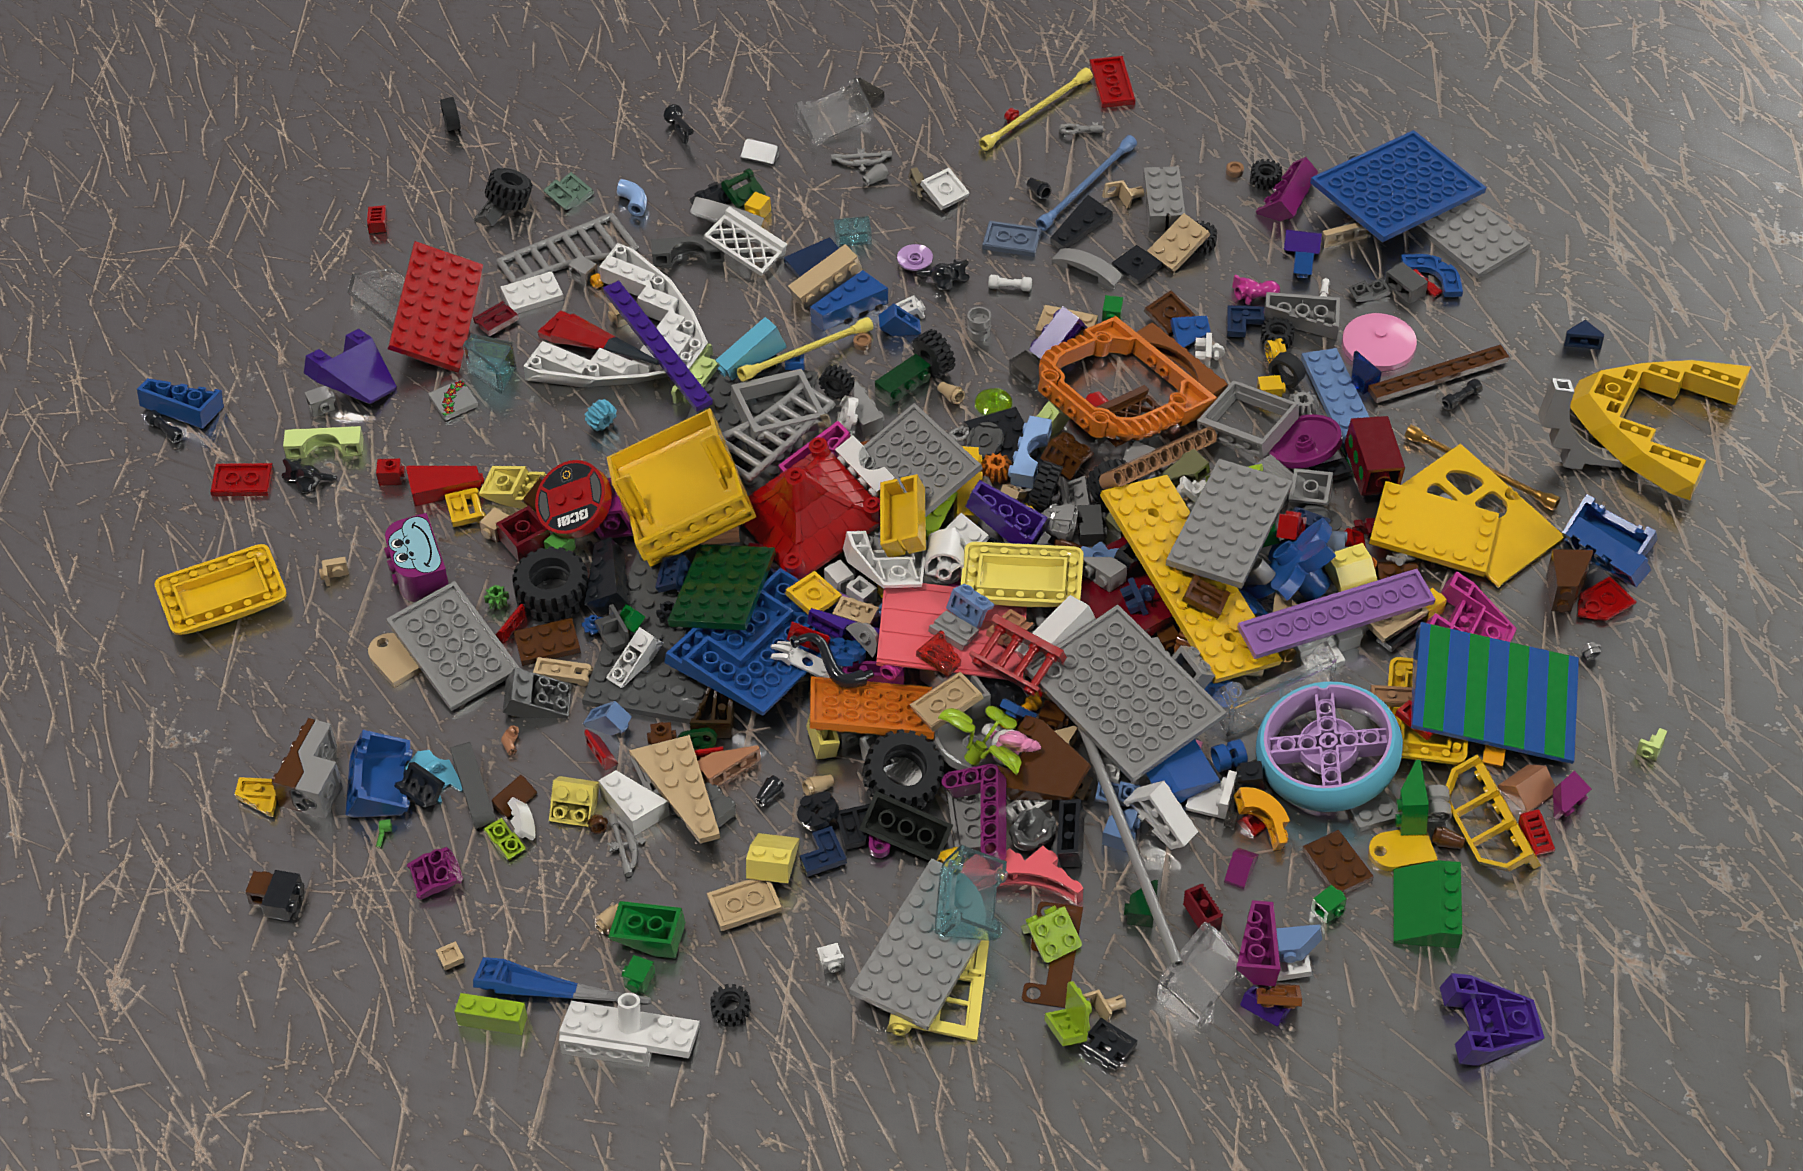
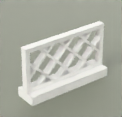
[703,207,787,276]

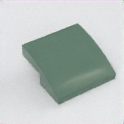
[543,172,594,210]

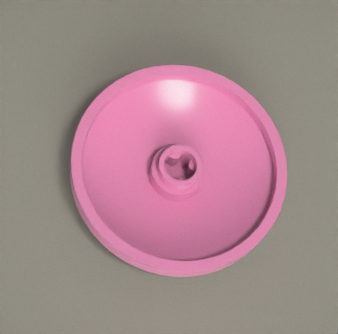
[1342,313,1417,371]

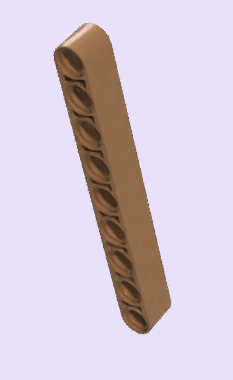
[1099,427,1217,490]

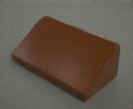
[492,775,538,820]

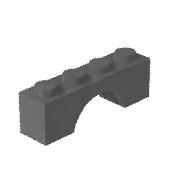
[651,234,725,267]

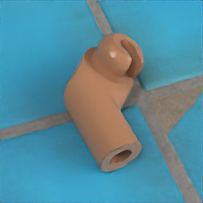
[501,725,519,755]

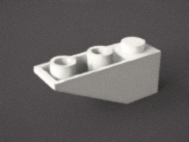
[606,627,663,688]

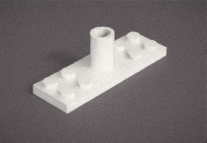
[559,993,700,1058]

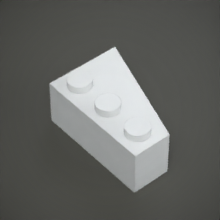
[1123,781,1198,850]

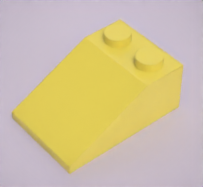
[746,833,800,883]

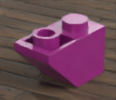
[1553,771,1592,820]

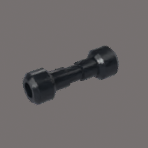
[1442,379,1483,410]
[145,410,184,443]

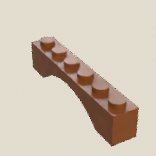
[1137,323,1228,398]

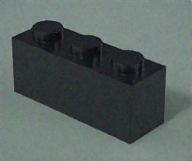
[1057,799,1085,868]

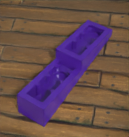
[807,608,880,641]

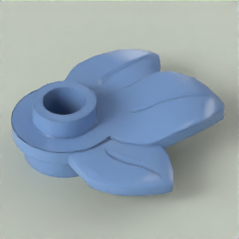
[1081,542,1119,558]

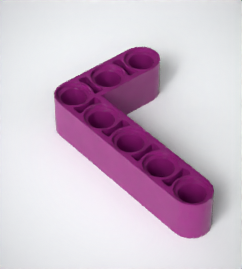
[942,764,1006,865]

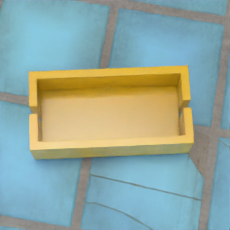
[880,474,926,557]

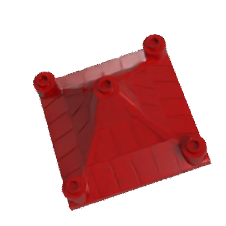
[743,437,880,580]

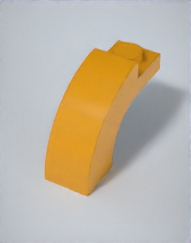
[1234,787,1290,851]

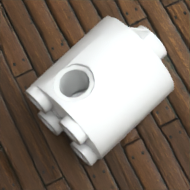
[924,528,966,585]

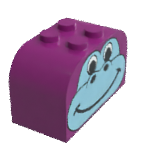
[384,513,449,602]

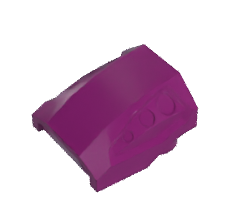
[407,847,463,899]

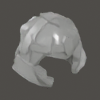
[1041,503,1078,541]

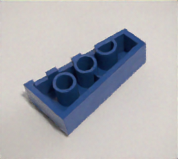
[1565,517,1651,587]

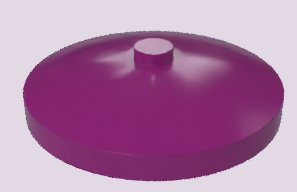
[1268,414,1343,468]

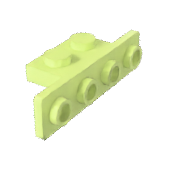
[671,343,719,404]

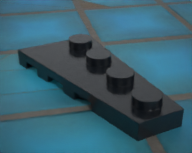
[1050,195,1113,249]

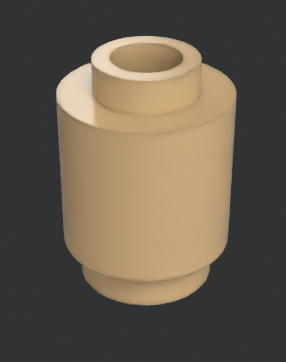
[595,904,618,935]

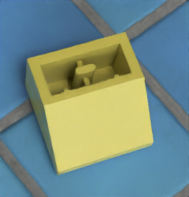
[549,776,599,827]

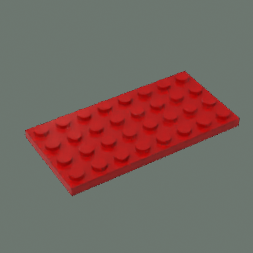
[387,241,483,373]

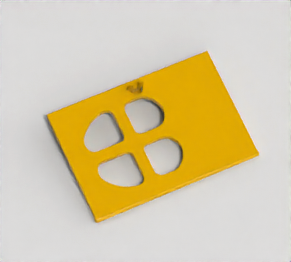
[1402,443,1565,588]

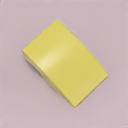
[479,466,546,510]

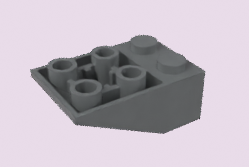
[503,667,572,718]

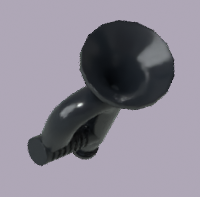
[663,104,694,143]

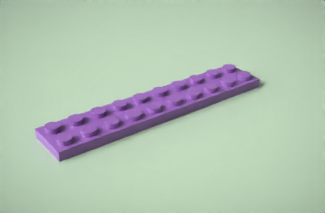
[1237,569,1436,659]

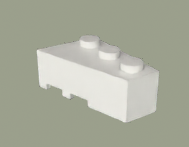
[598,770,670,836]

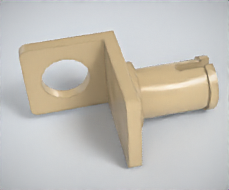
[1102,180,1144,208]
[1083,990,1126,1022]

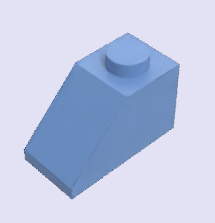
[583,701,632,736]
[1276,924,1322,963]

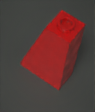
[406,466,484,506]

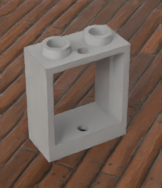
[1172,645,1215,689]

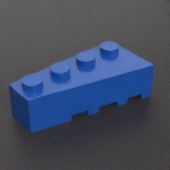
[810,270,888,331]
[137,378,224,429]

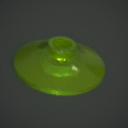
[975,388,1012,415]

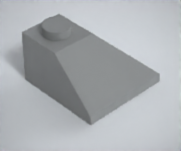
[1288,468,1333,506]

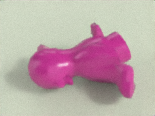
[1232,275,1280,305]

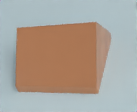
[1498,764,1556,812]

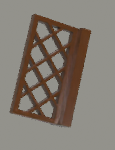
[1097,385,1161,447]

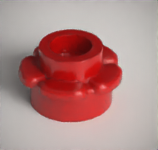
[1004,108,1019,124]

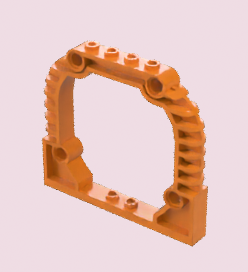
[1038,316,1217,441]

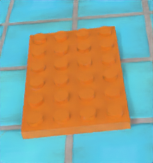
[809,676,935,739]

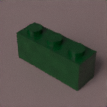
[875,354,931,406]

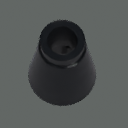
[1027,178,1052,199]
[755,775,784,806]

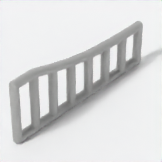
[496,213,639,283]
[722,382,836,482]

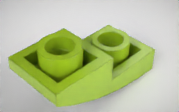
[484,818,526,860]

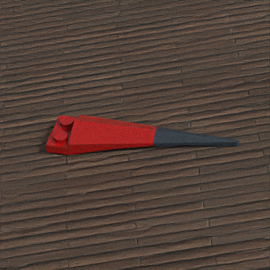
[537,310,659,365]

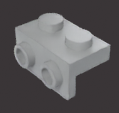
[1058,476,1092,509]

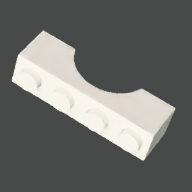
[835,435,895,499]

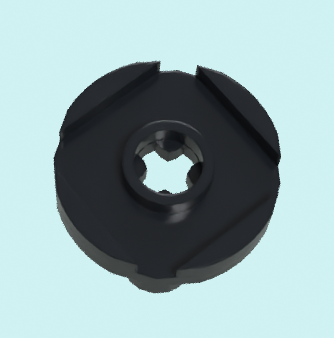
[797,791,839,831]

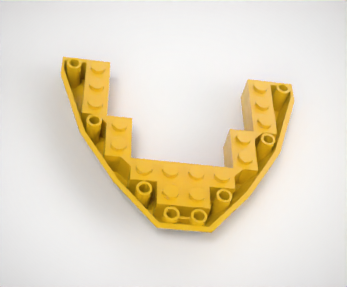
[1570,360,1751,500]

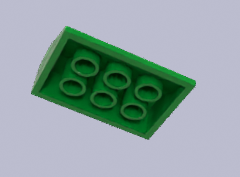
[1393,860,1462,949]

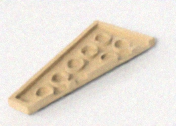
[629,735,720,843]

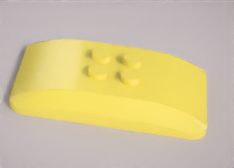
[961,542,1084,607]

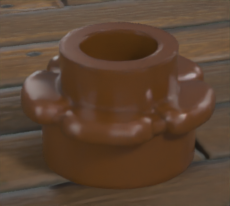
[587,814,608,834]

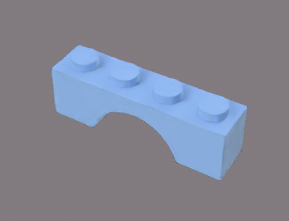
[1008,416,1052,489]

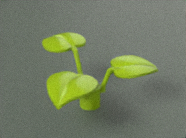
[938,706,1021,775]

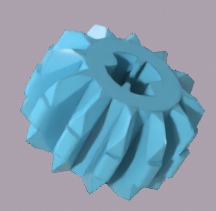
[584,399,617,431]

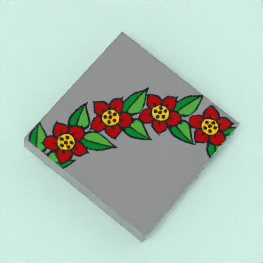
[428,379,479,421]

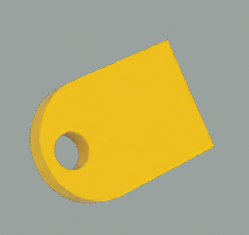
[1368,829,1438,872]

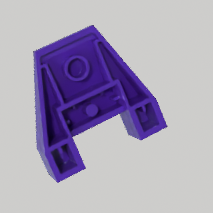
[304,329,397,404]
[1439,973,1545,1066]

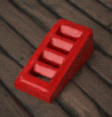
[367,205,387,233]
[1518,809,1555,856]

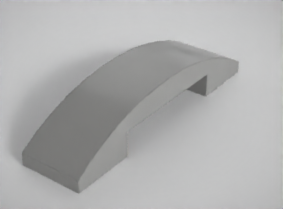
[1052,248,1123,289]

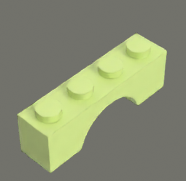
[283,426,364,459]

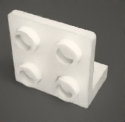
[1186,770,1237,819]

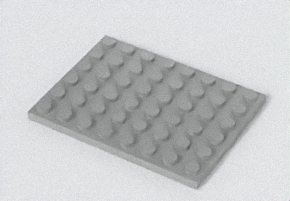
[845,403,983,550]
[1024,605,1227,782]

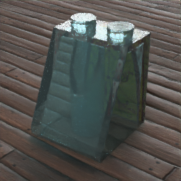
[463,333,517,394]

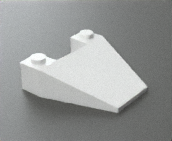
[843,531,927,588]

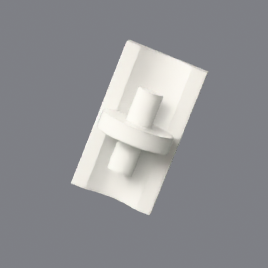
[1195,333,1225,368]
[1176,476,1206,510]

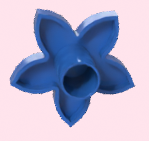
[1246,518,1336,601]

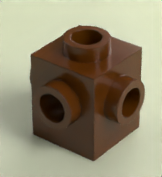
[647,722,677,745]

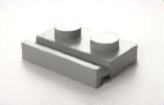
[928,610,979,651]

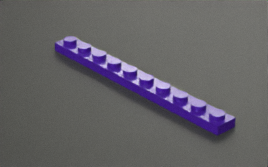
[603,280,713,412]

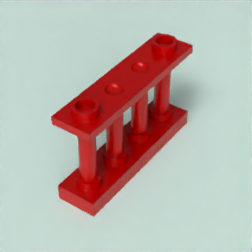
[969,614,1067,698]

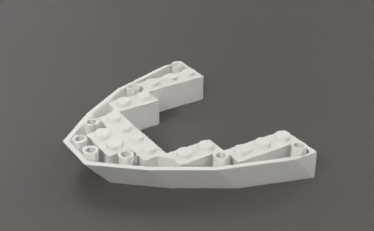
[523,243,708,387]

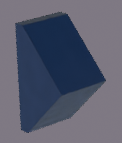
[1564,319,1604,350]

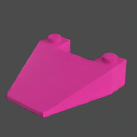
[1426,572,1517,642]

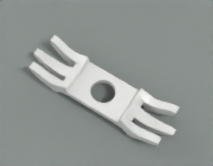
[770,641,830,678]

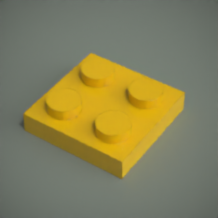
[785,571,842,614]

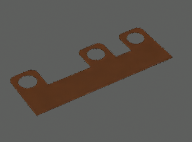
[1022,901,1083,1008]

